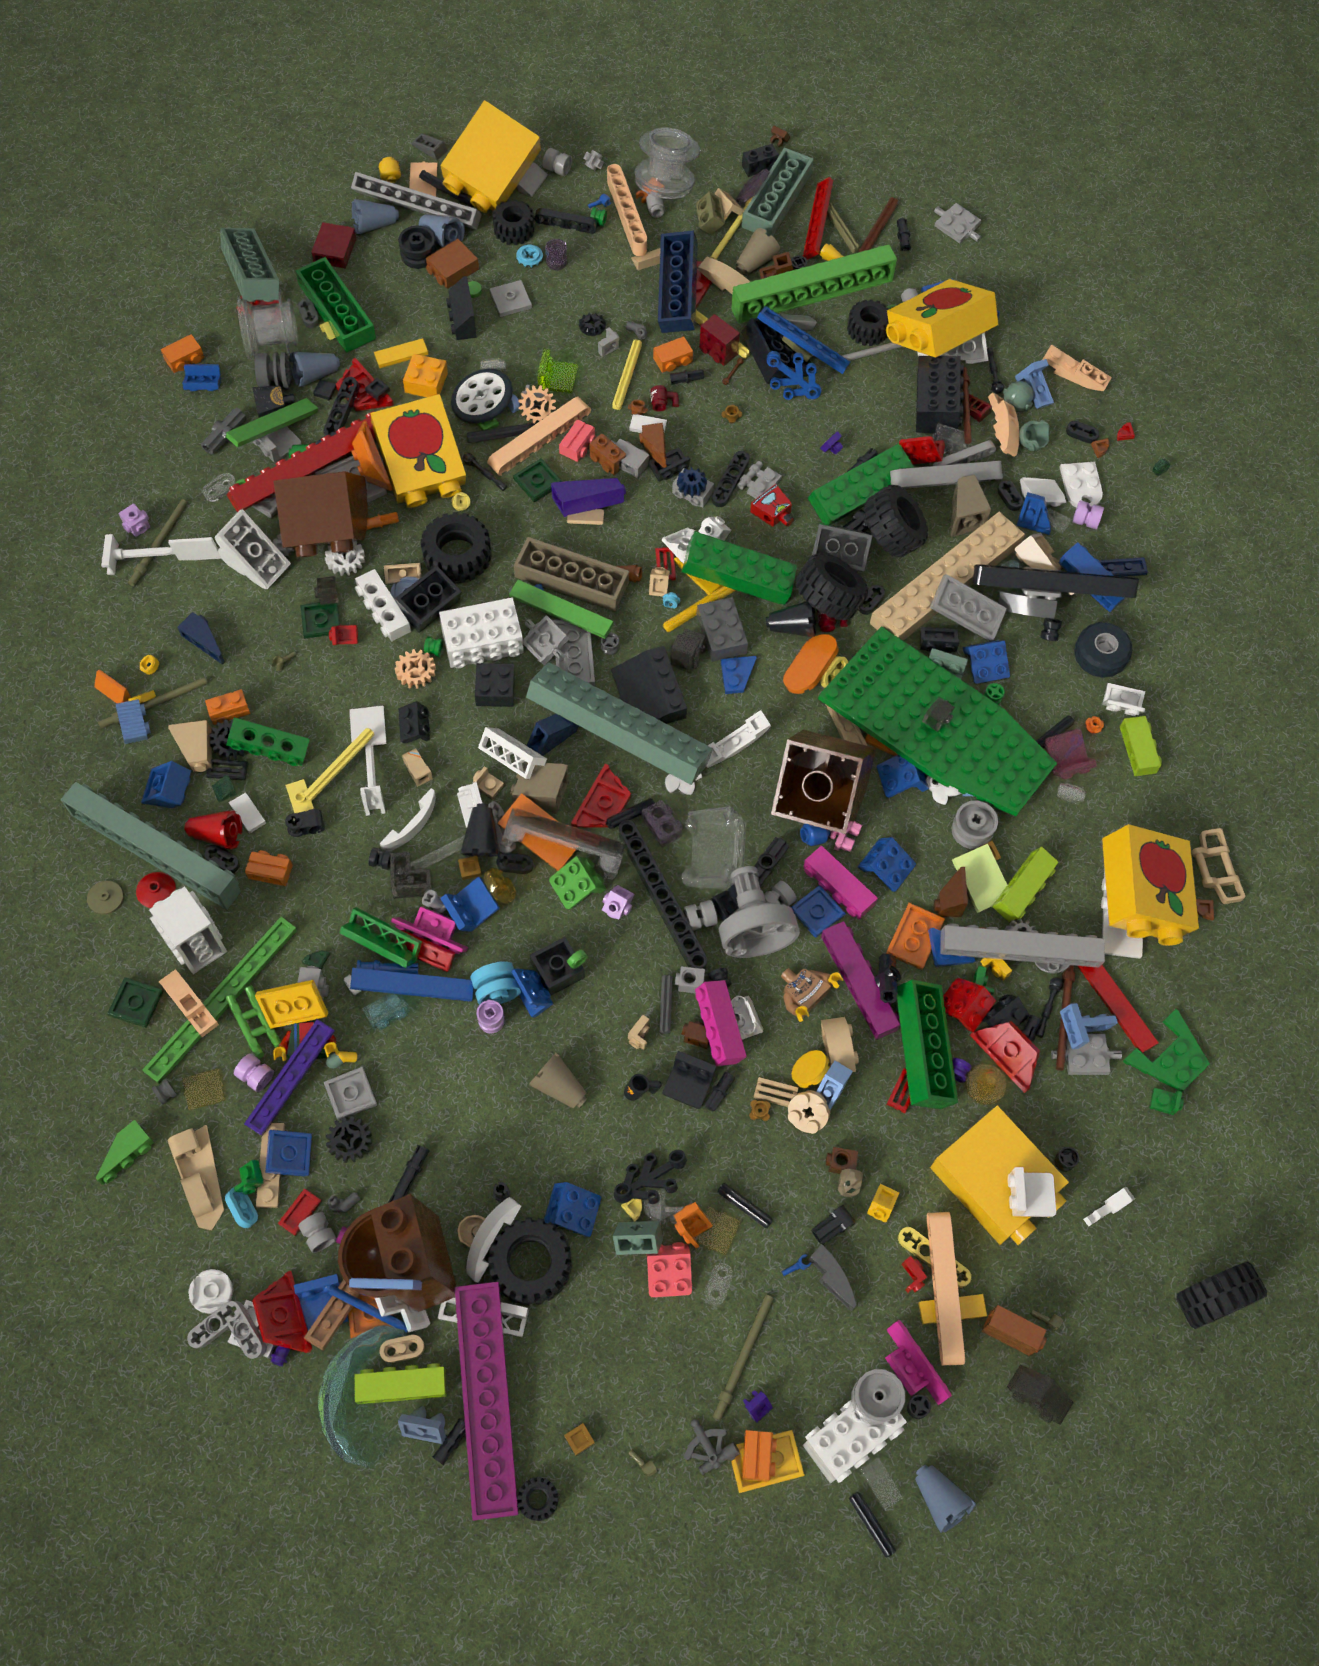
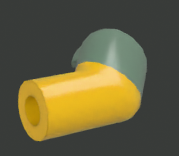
[326,1051,357,1069]

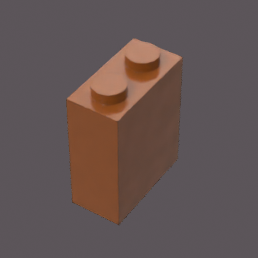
[426,239,479,289]
[981,1305,1047,1356]

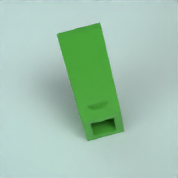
[96,1120,154,1185]

